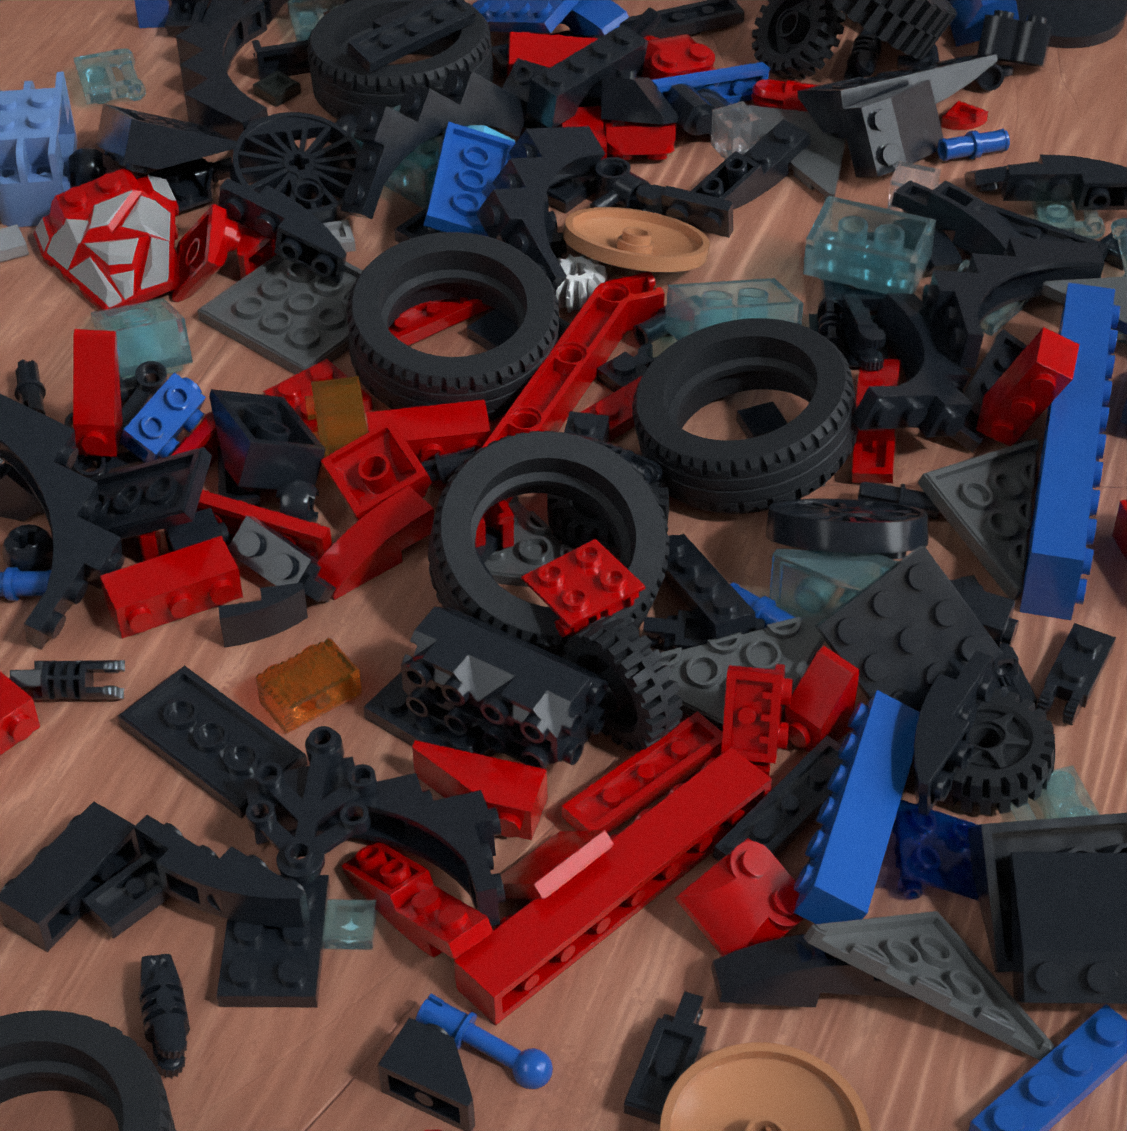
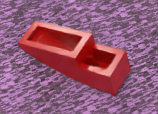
[317,486,434,600]

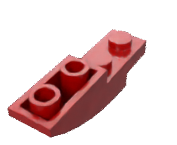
[852,359,901,483]
[341,842,493,959]

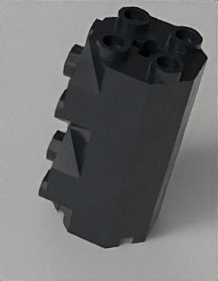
[401,606,608,769]

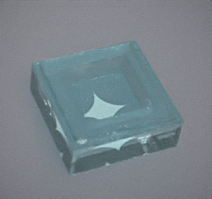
[323,899,377,950]

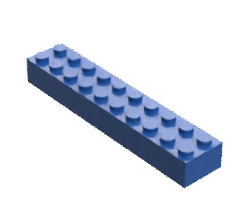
[1020,283,1121,620]

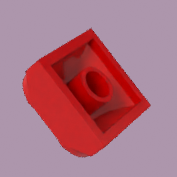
[642,34,716,80]
[603,119,676,160]
[172,204,241,302]
[321,419,432,521]
[674,838,804,956]

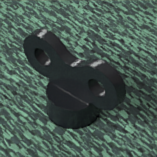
[975,63,1013,91]

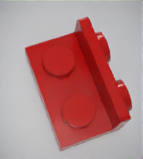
[721,664,793,764]

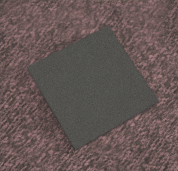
[197,254,363,375]

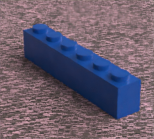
[793,690,920,924]

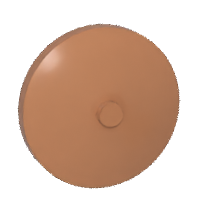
[563,207,710,272]
[660,1042,872,1131]

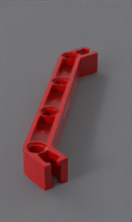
[475,272,665,549]

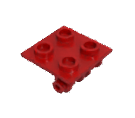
[521,539,645,637]

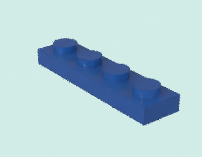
[651,62,770,104]
[969,1004,1127,1131]

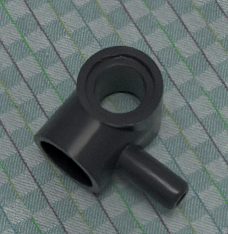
[590,157,650,209]

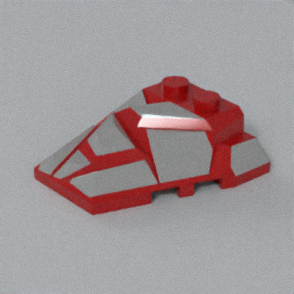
[33,168,179,317]

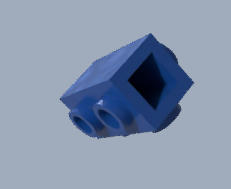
[119,372,206,463]

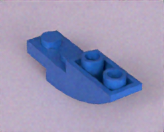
[559,0,629,37]

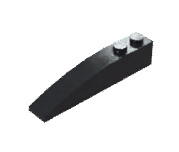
[797,54,998,138]

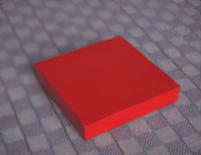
[501,830,613,899]

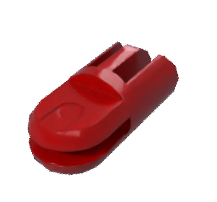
[751,79,819,112]

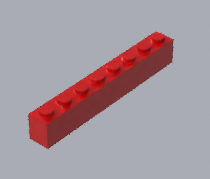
[454,747,772,1025]

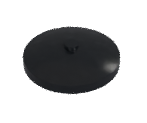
[1016,0,1127,49]

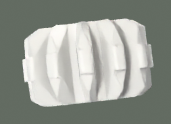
[556,254,607,313]

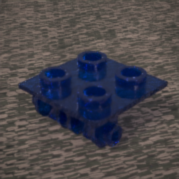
[892,800,979,901]

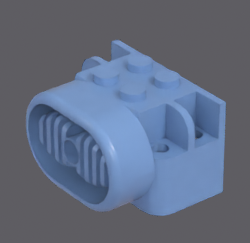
[0,72,78,227]

